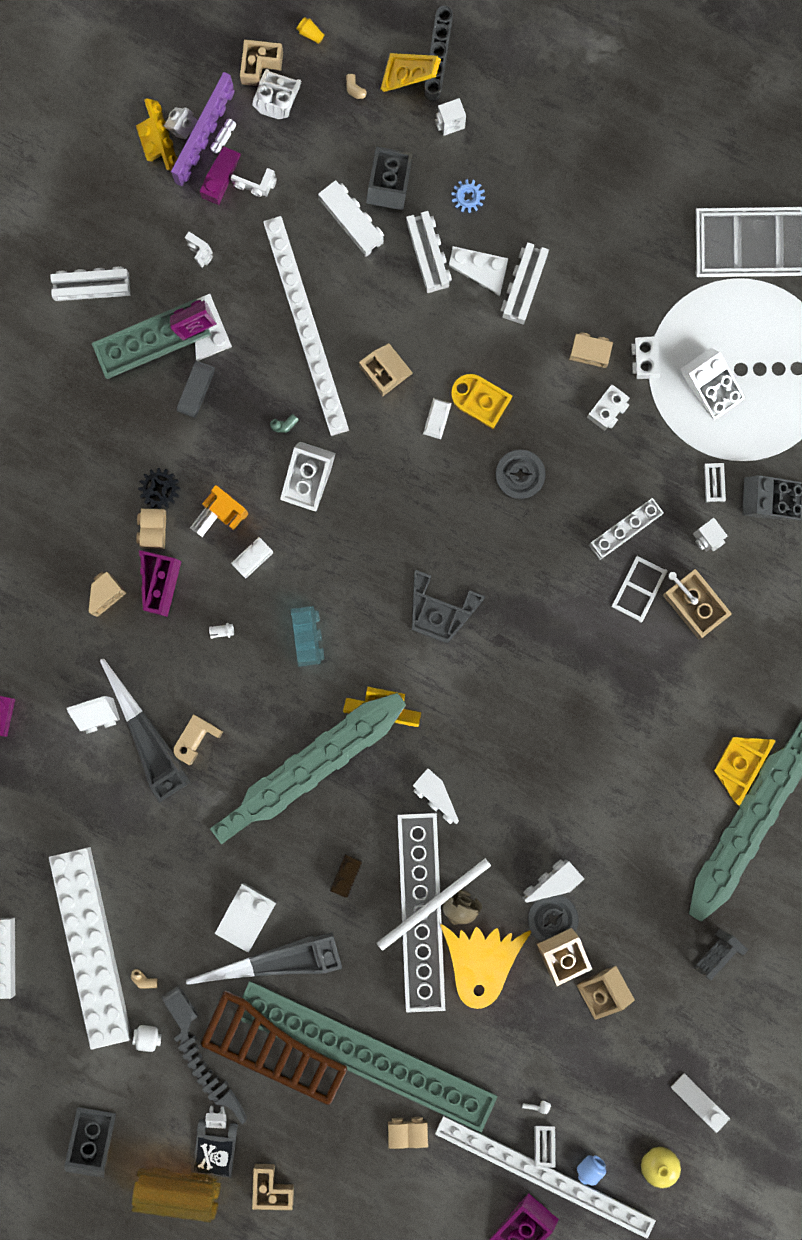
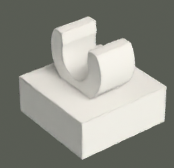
[205,1106,227,1129]

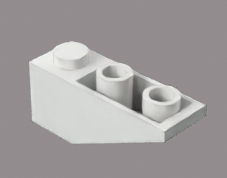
[412,768,459,824]

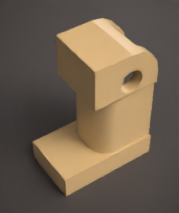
[174,715,223,765]

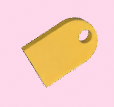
[451,374,513,429]

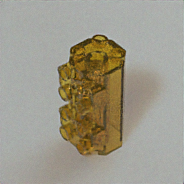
[132,1167,221,1222]

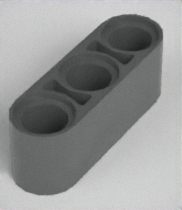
[177,361,215,418]

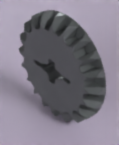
[496,450,545,499]
[528,895,579,942]

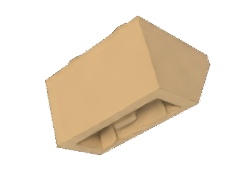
[359,344,413,396]

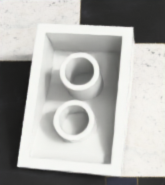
[280,442,336,512]
[67,696,120,734]
[215,883,277,953]

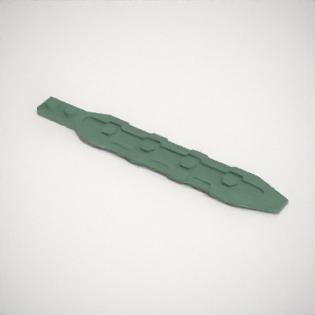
[210,693,406,844]
[689,719,802,922]

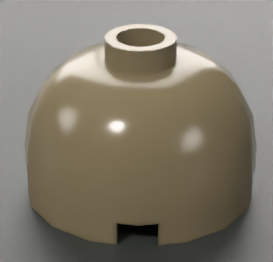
[442,889,482,925]

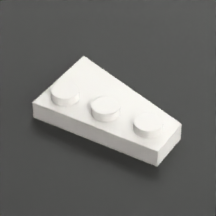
[449,246,508,296]
[195,294,232,361]

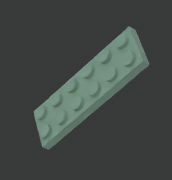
[92,299,211,379]

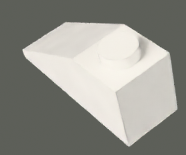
[671,1073,730,1133]

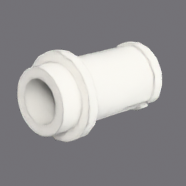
[209,623,234,639]

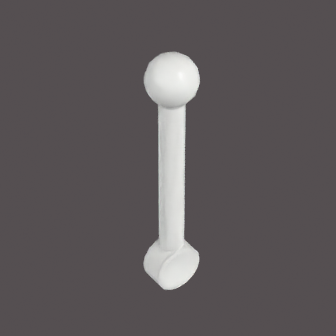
[669,572,698,604]

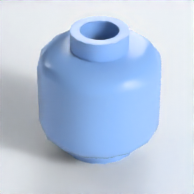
[577,1155,606,1185]

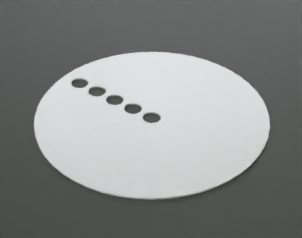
[648,278,802,461]

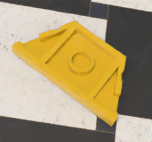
[713,737,775,806]

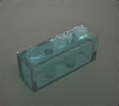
[291,606,325,667]

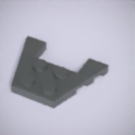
[412,570,485,644]

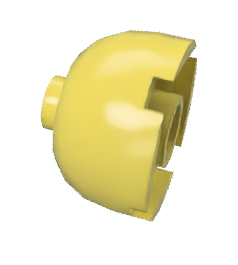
[641,1147,681,1188]

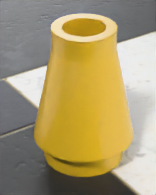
[296,17,325,44]

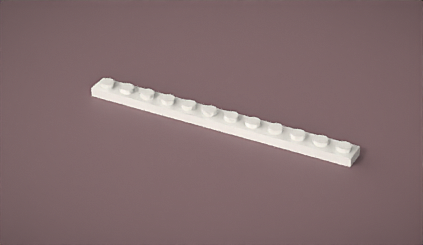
[263,216,349,436]
[435,1115,656,1239]

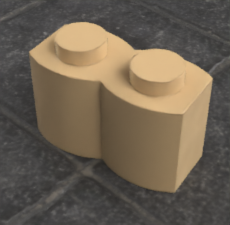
[136,509,166,549]
[388,1117,428,1149]

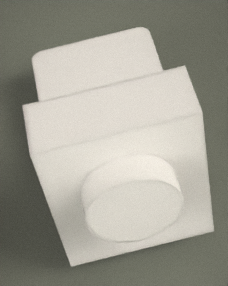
[231,168,277,197]

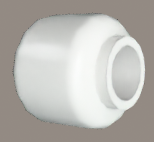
[132,1025,162,1052]

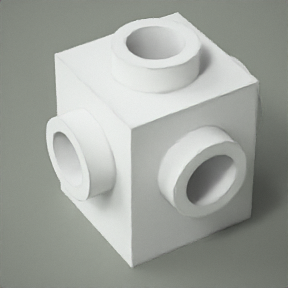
[164,107,198,139]

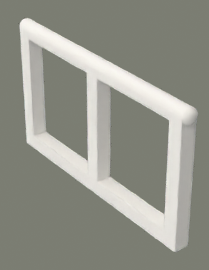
[611,556,667,623]

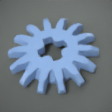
[451,179,485,213]

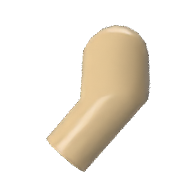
[346,74,366,99]
[131,969,158,989]

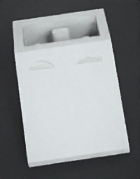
[680,348,745,420]
[522,859,584,902]

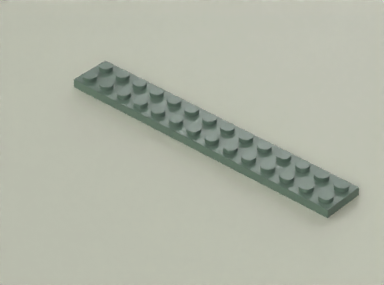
[233,980,498,1133]

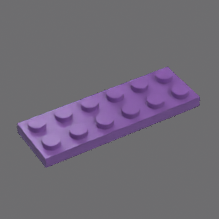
[171,72,235,186]

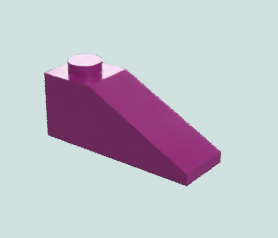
[200,146,241,205]

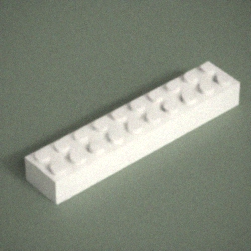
[398,813,445,1012]
[49,847,132,1050]

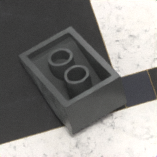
[366,146,413,210]
[64,1107,116,1178]

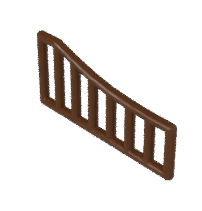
[201,991,347,1105]

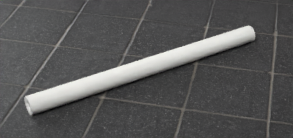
[377,858,491,951]

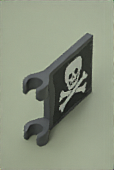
[192,1119,238,1178]

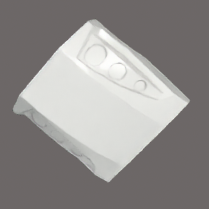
[253,69,301,119]

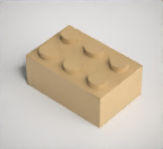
[663,569,732,639]

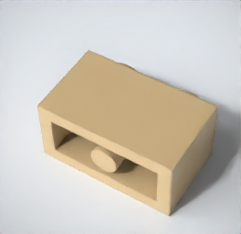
[569,333,613,368]

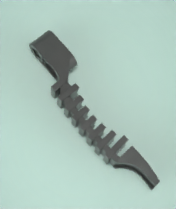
[162,986,247,1124]

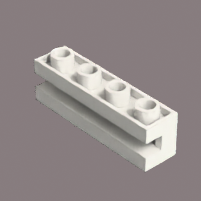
[318,180,384,257]
[406,211,452,293]
[500,242,549,325]
[50,267,131,301]
[589,498,664,560]

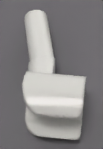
[522,1101,551,1114]

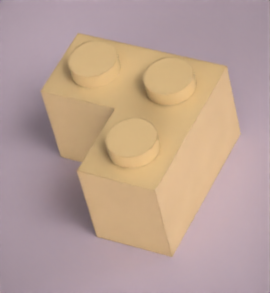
[240,40,283,86]
[252,1164,294,1210]

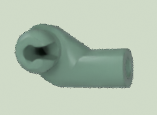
[270,414,299,433]

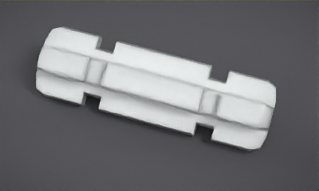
[210,119,236,154]

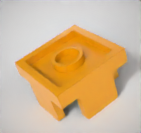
[202,485,248,530]

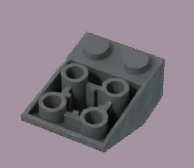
[742,475,802,520]

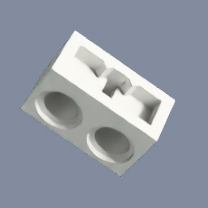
[435,98,466,136]
[631,336,660,379]

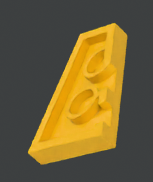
[381,53,441,92]

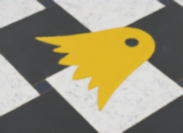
[440,924,531,1009]

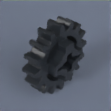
[138,468,181,509]

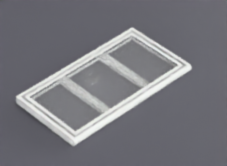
[695,207,802,277]

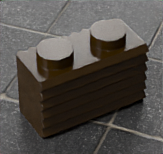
[330,854,362,898]

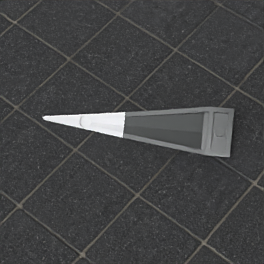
[100,659,191,803]
[186,932,342,984]

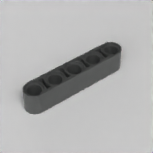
[424,6,453,101]

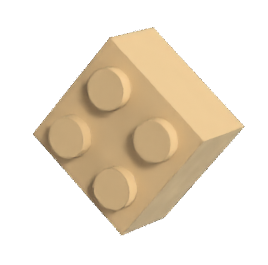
[537,928,592,986]

